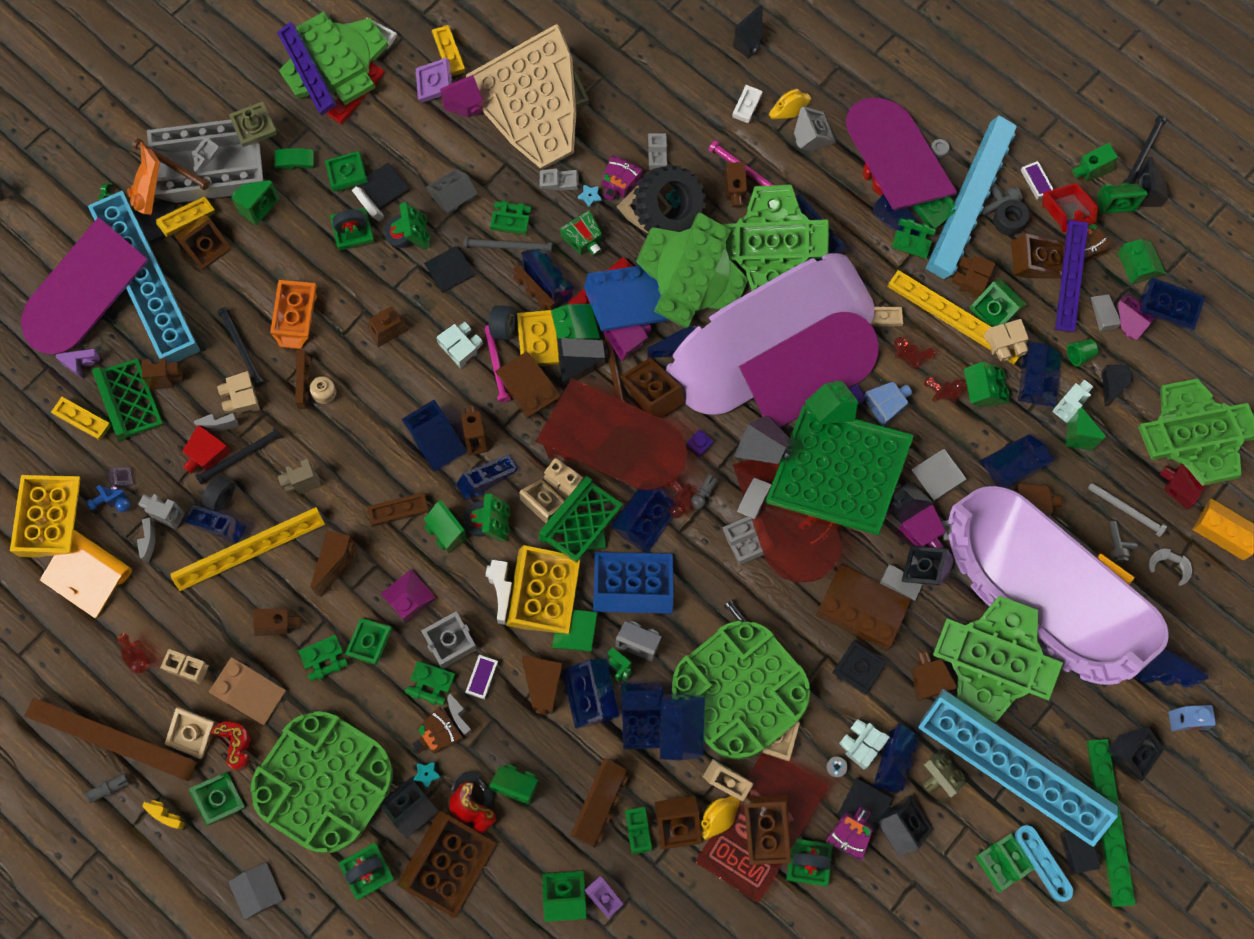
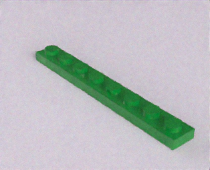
[1086,739,1135,907]

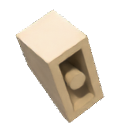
[703,759,753,801]

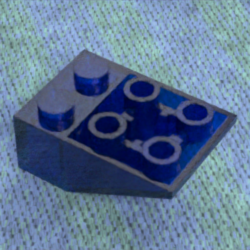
[402,399,467,472]
[1135,650,1209,688]
[621,683,663,750]

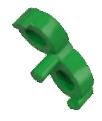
[98,183,113,201]

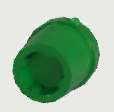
[1066,339,1098,366]

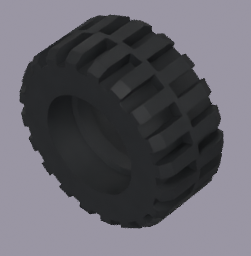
[632,165,706,232]

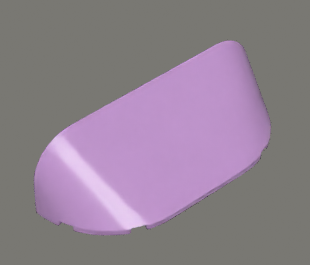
[666,253,875,415]
[949,486,1168,685]

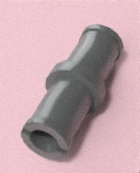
[85,773,129,804]

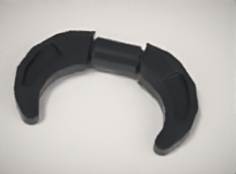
[452,772,493,808]

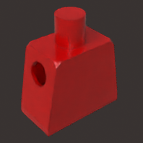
[182,425,231,474]

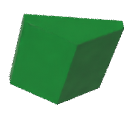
[565,510,606,552]
[345,618,392,665]
[189,772,245,826]

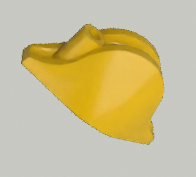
[769,89,811,119]
[700,796,740,840]

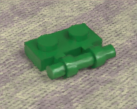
[490,200,531,235]
[891,218,935,259]
[298,635,348,682]
[405,661,455,706]

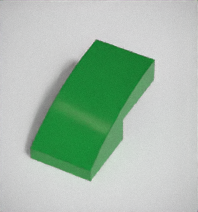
[274,148,313,170]
[625,807,652,855]

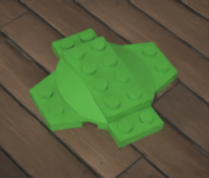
[279,12,389,105]
[721,185,829,291]
[636,213,748,328]
[1138,378,1254,486]
[933,596,1063,723]

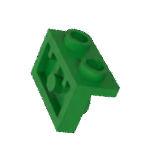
[607,647,632,683]

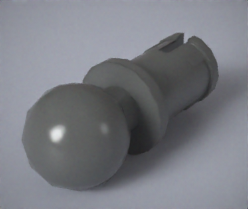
[690,474,718,509]

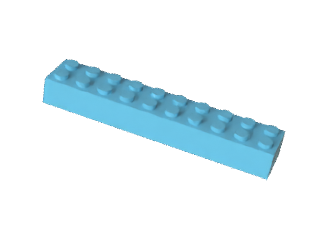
[88,191,200,362]
[918,689,1118,847]

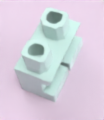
[437,322,483,369]
[1052,380,1093,423]
[839,719,890,769]

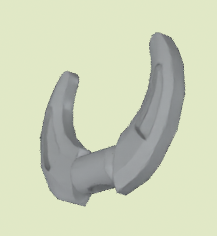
[1149,548,1192,586]

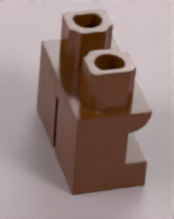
[952,255,995,299]
[141,358,183,390]

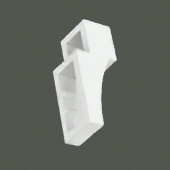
[486,560,513,625]

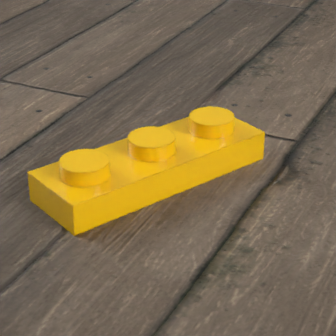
[432,25,465,77]
[156,196,215,237]
[51,397,112,441]

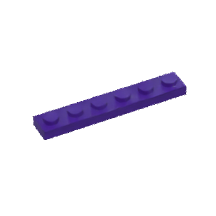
[277,22,337,115]
[1054,220,1088,333]

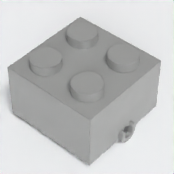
[421,611,477,669]

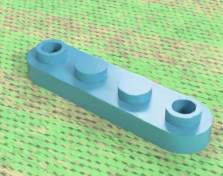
[1015,825,1073,902]

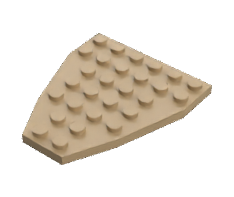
[466,24,576,170]

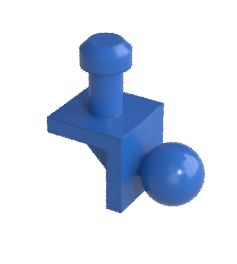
[86,485,130,512]

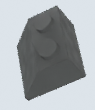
[426,169,477,212]

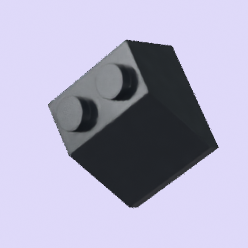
[380,777,438,839]
[877,795,933,857]

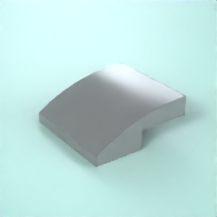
[912,449,967,501]
[722,515,774,565]

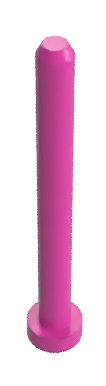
[708,140,774,186]
[485,325,511,403]

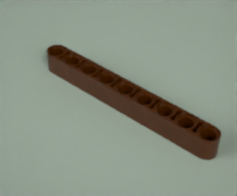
[24,698,197,781]

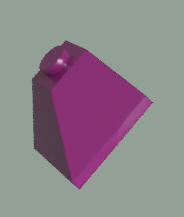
[440,75,484,117]
[1118,293,1157,340]
[381,569,436,624]

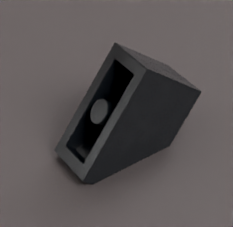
[1101,365,1133,406]
[1059,831,1101,875]

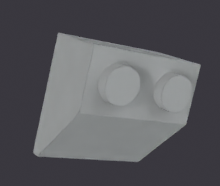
[615,621,661,662]

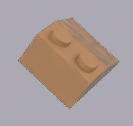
[209,657,286,726]

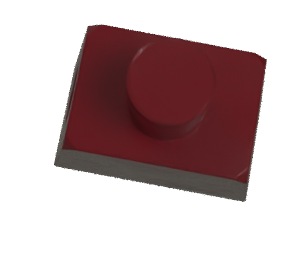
[1159,464,1206,510]

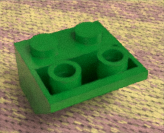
[964,361,1010,407]

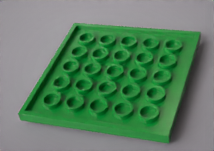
[766,405,914,536]

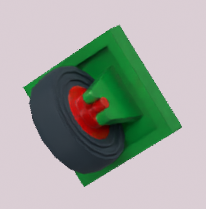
[384,202,430,250]
[330,207,374,251]
[463,494,511,542]
[786,838,833,887]
[338,842,395,901]

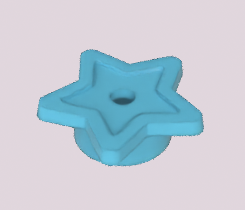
[578,185,601,207]

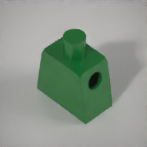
[1072,143,1118,181]

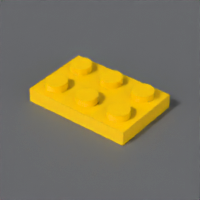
[517,310,559,366]

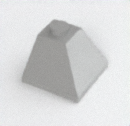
[794,106,836,151]

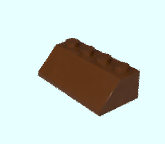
[570,758,629,848]

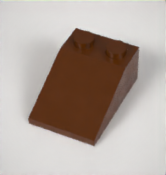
[1011,234,1065,278]
[495,351,560,419]
[620,358,685,422]
[310,531,357,597]
[744,795,791,865]

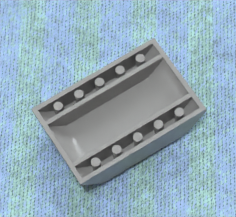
[147,120,263,203]

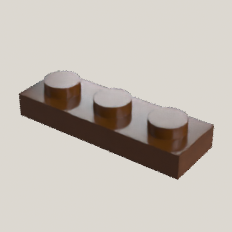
[513,265,555,311]
[295,349,311,409]
[367,492,429,527]

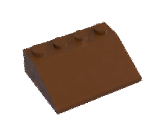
[816,564,911,651]
[396,811,497,918]

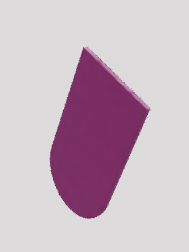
[846,98,957,211]
[21,217,149,355]
[739,312,878,428]

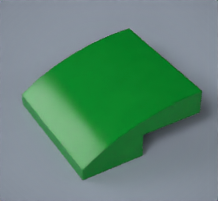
[552,610,597,653]
[975,833,1035,893]

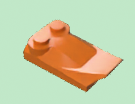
[127,141,160,215]
[270,280,317,349]

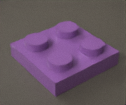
[415,58,452,103]

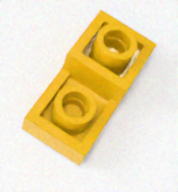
[143,800,185,831]

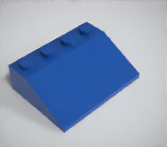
[584,266,669,331]
[593,552,673,613]

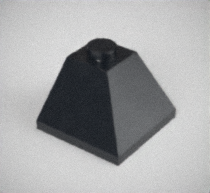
[733,5,763,59]
[1137,157,1169,207]
[888,481,933,524]
[901,546,954,586]
[1108,727,1164,781]

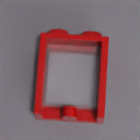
[1042,183,1098,233]

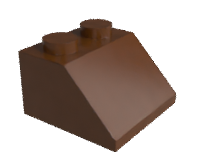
[174,215,231,270]
[655,796,702,850]

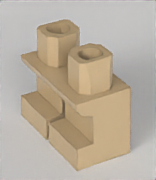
[984,319,1028,362]
[217,371,260,415]
[544,458,583,496]
[160,649,209,684]

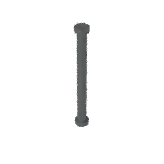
[463,237,552,253]

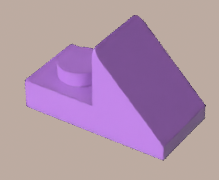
[56,349,100,379]
[585,876,623,918]

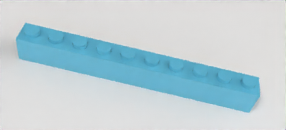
[925,115,1017,279]

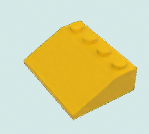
[10,475,81,557]
[506,545,580,634]

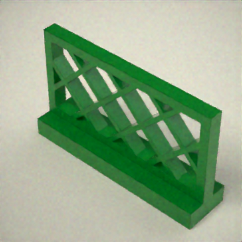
[92,358,163,443]
[539,476,623,563]

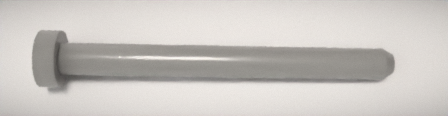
[1088,483,1167,537]

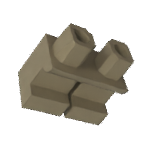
[278,459,321,494]

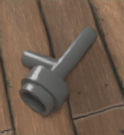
[981,186,1023,216]
[1109,521,1137,566]

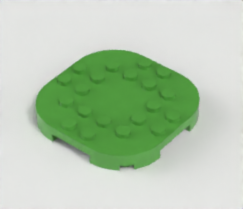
[672,621,810,760]
[251,712,393,853]

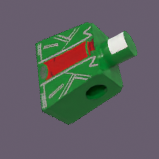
[560,210,602,257]

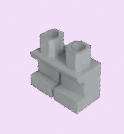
[138,494,185,529]

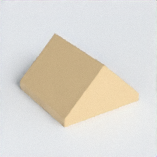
[519,479,565,523]

